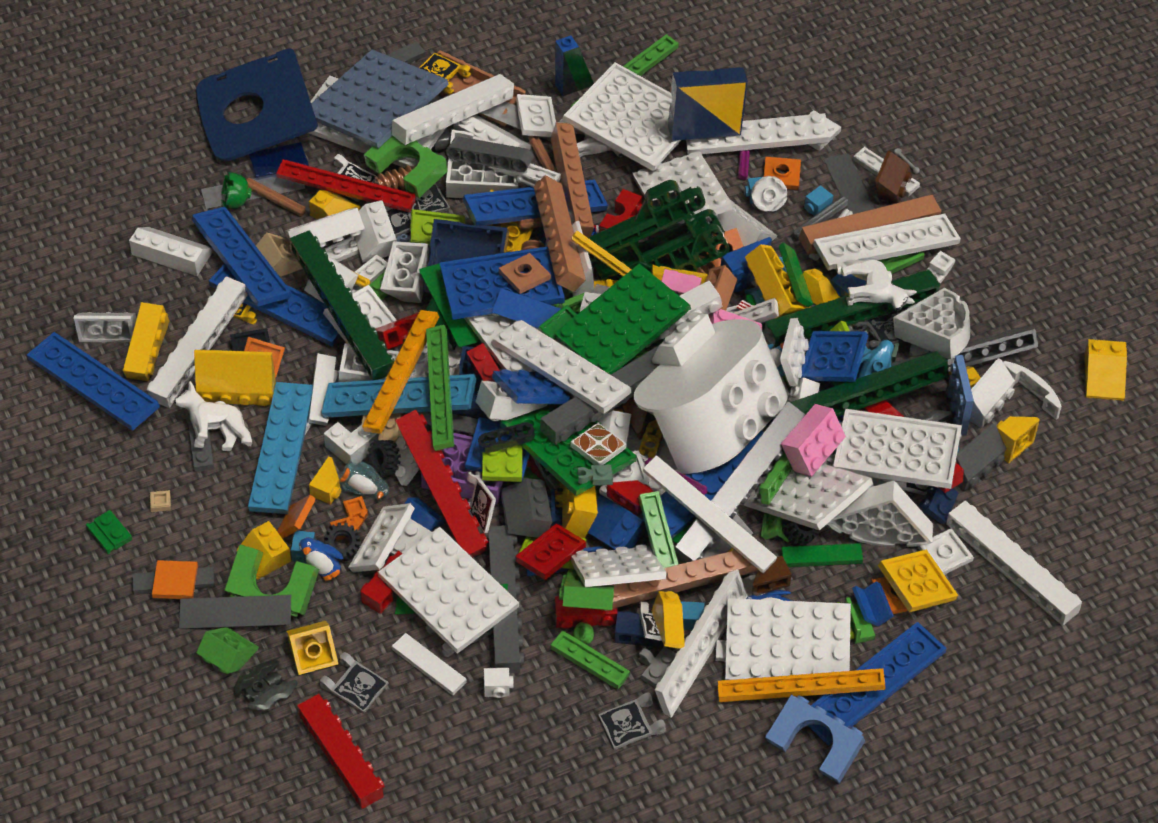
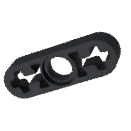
[478,422,535,453]

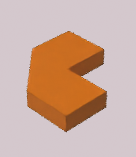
[330,496,368,541]

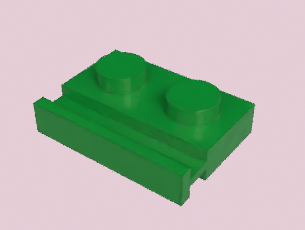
[86,510,132,554]

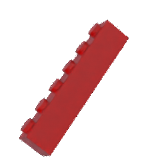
[297,694,385,809]

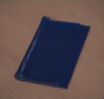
[249,142,309,178]

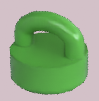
[573,622,594,644]

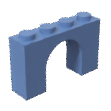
[765,695,865,784]

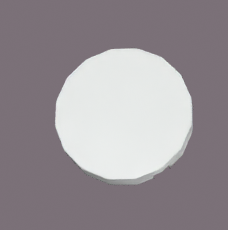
[751,176,787,212]

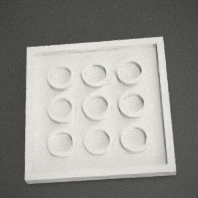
[571,545,666,587]

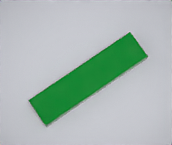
[779,242,813,308]
[781,543,863,567]

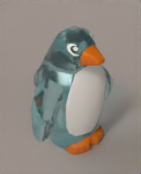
[339,460,389,500]

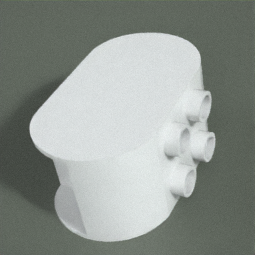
[634,319,787,474]

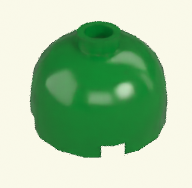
[221,172,252,209]

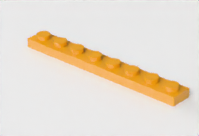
[362,310,439,434]
[718,668,885,702]

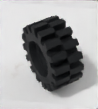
[367,440,401,475]
[782,519,820,546]
[324,523,360,562]

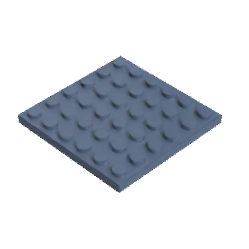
[311,50,449,148]

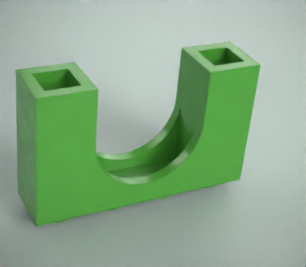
[364,136,448,198]
[225,544,319,617]
[559,569,614,610]

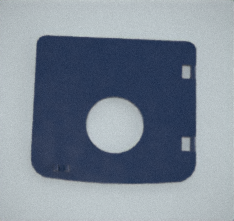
[196,48,318,161]

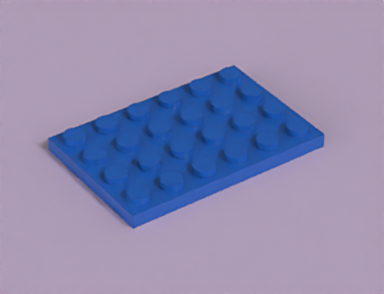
[440,246,565,320]

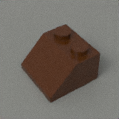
[875,151,912,203]

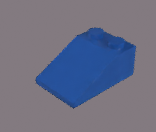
[721,237,772,293]
[588,495,646,550]

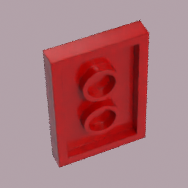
[515,523,586,580]

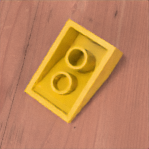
[1085,339,1127,401]

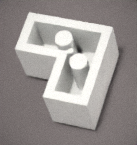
[324,422,379,469]

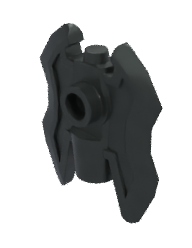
[235,660,297,710]

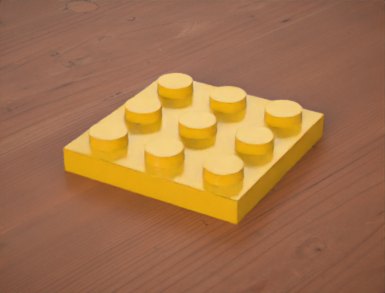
[878,549,959,612]

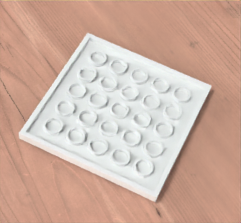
[562,62,681,171]

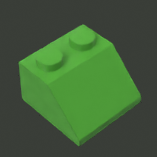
[196,627,259,674]

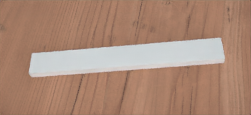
[643,455,777,573]

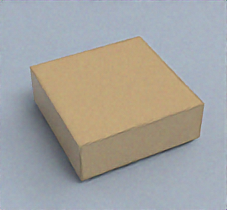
[150,490,171,512]

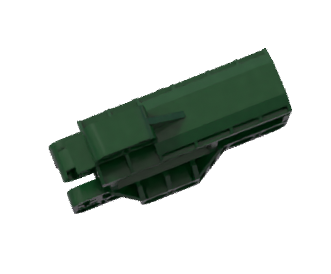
[588,180,729,280]

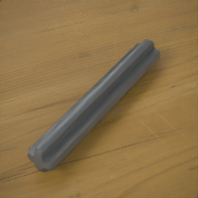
[792,196,849,240]

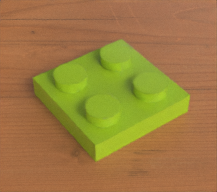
[482,443,522,482]

